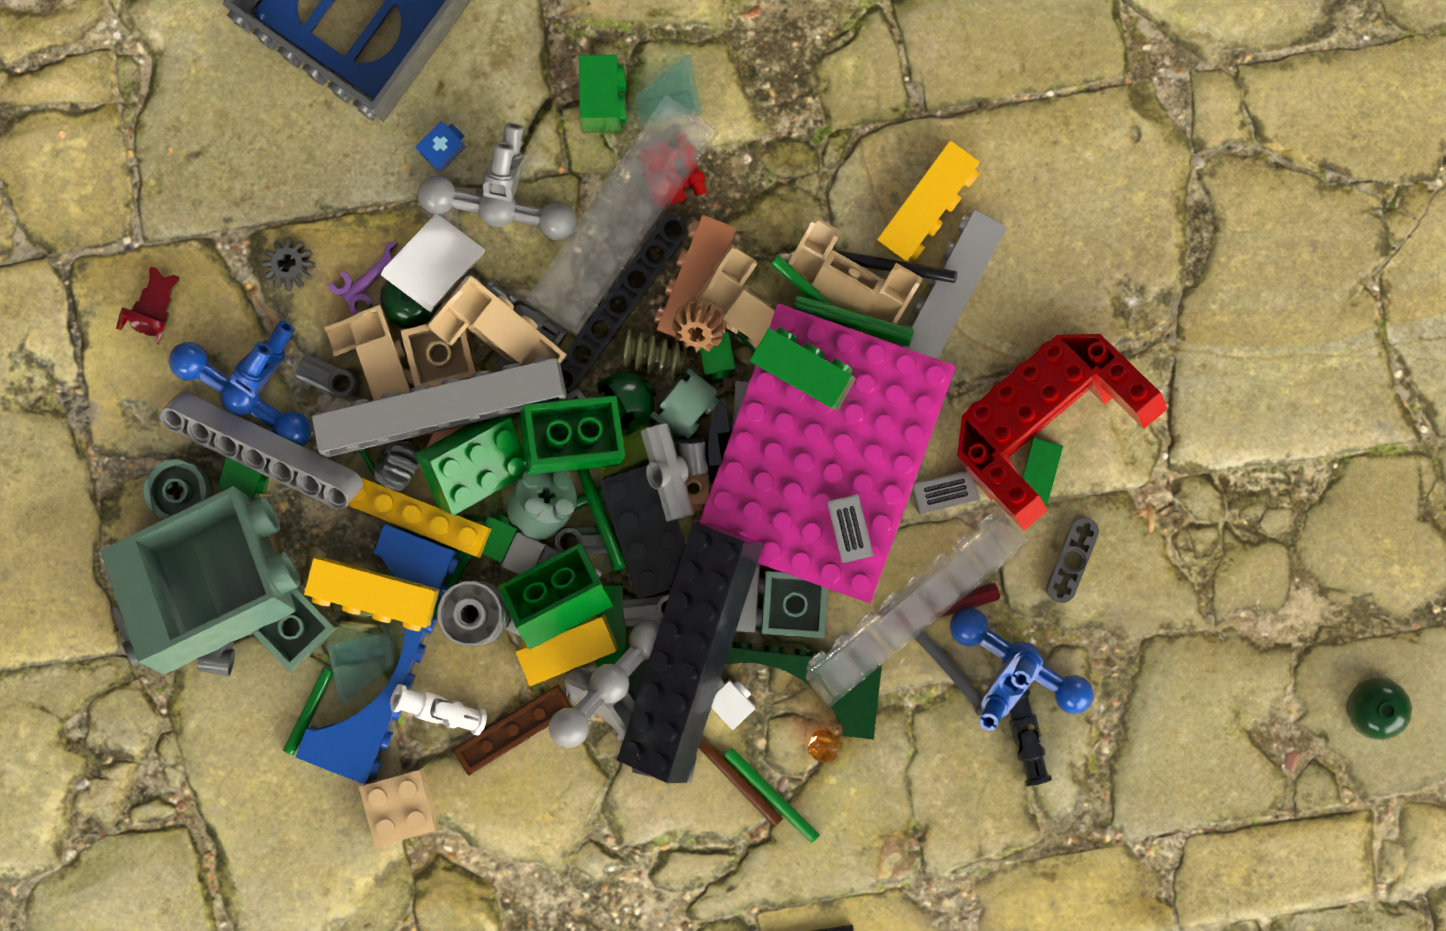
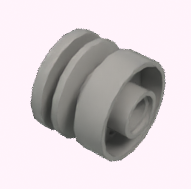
[438,581,511,646]

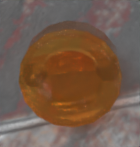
[808,730,841,762]

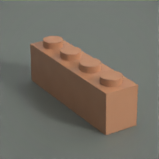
[653,215,737,343]

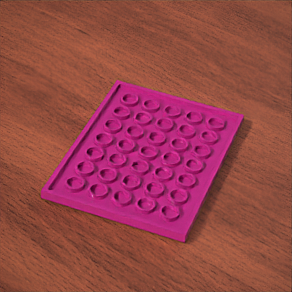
[700,303,956,604]

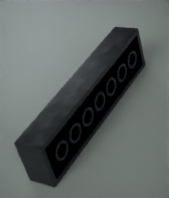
[617,521,764,783]

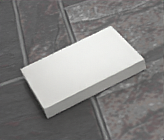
[381,214,485,312]

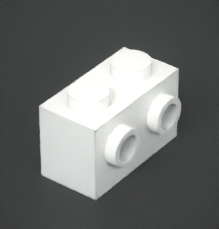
[711,679,756,730]

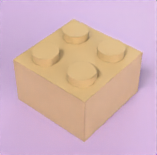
[401,324,478,388]
[359,767,439,848]

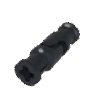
[1009,689,1052,787]

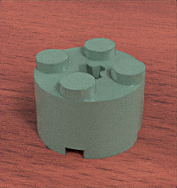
[650,367,719,439]
[143,459,213,520]
[507,471,577,539]

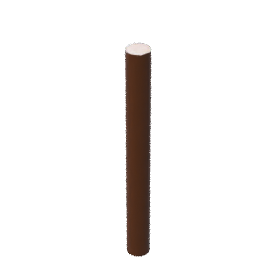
[698,734,783,827]

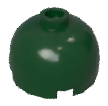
[380,280,443,329]
[598,372,656,436]
[1347,678,1412,740]

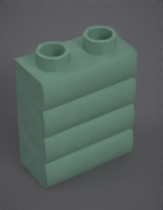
[100,486,301,674]

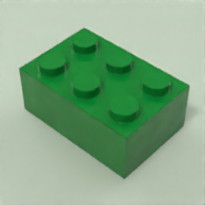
[579,54,627,133]
[750,327,856,412]
[519,396,625,475]
[415,415,527,515]
[498,543,613,650]

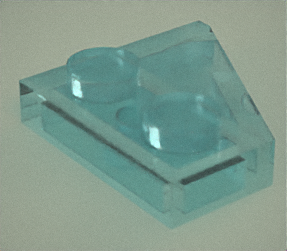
[635,55,702,127]
[327,632,396,704]

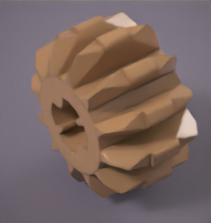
[672,298,726,353]

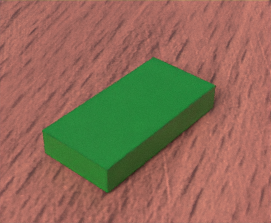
[1022,438,1063,505]

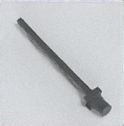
[905,626,984,716]

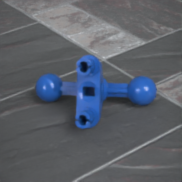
[168,321,312,447]
[950,607,1094,731]

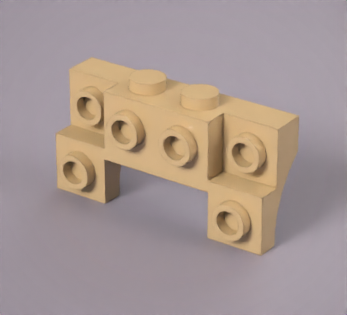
[781,216,923,324]
[696,244,806,348]
[426,276,567,366]
[324,305,415,401]

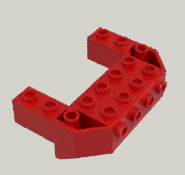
[957,334,1168,531]

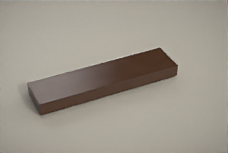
[452,684,573,776]

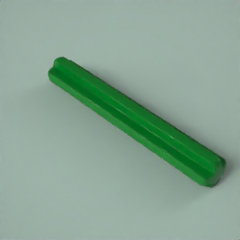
[793,295,914,346]

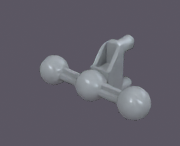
[418,122,577,240]
[548,621,660,748]

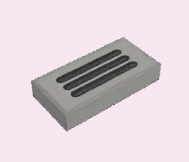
[912,471,980,514]
[827,494,874,563]

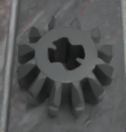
[262,238,316,291]
[374,439,420,491]

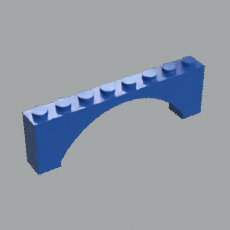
[295,523,460,785]

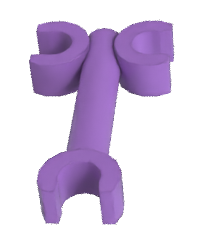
[328,241,397,315]

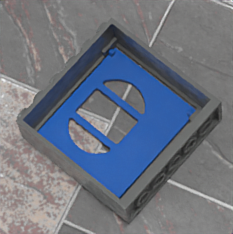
[222,0,471,122]

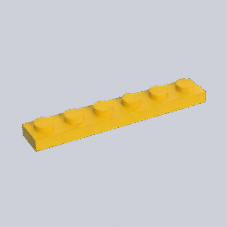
[348,477,491,558]

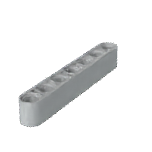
[160,392,363,509]

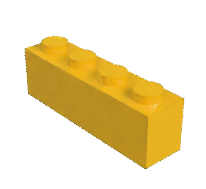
[875,140,980,262]
[304,557,440,631]

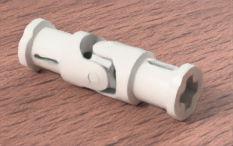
[390,684,487,736]

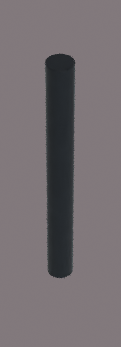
[837,250,957,283]

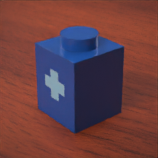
[415,121,466,173]

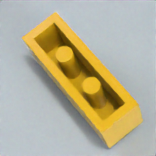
[515,613,619,686]

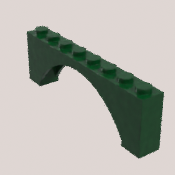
[628,641,882,740]

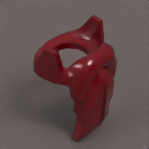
[116,267,180,345]

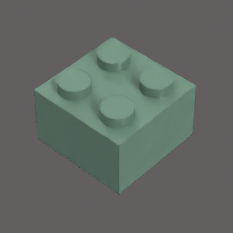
[761,571,828,638]
[253,586,339,672]

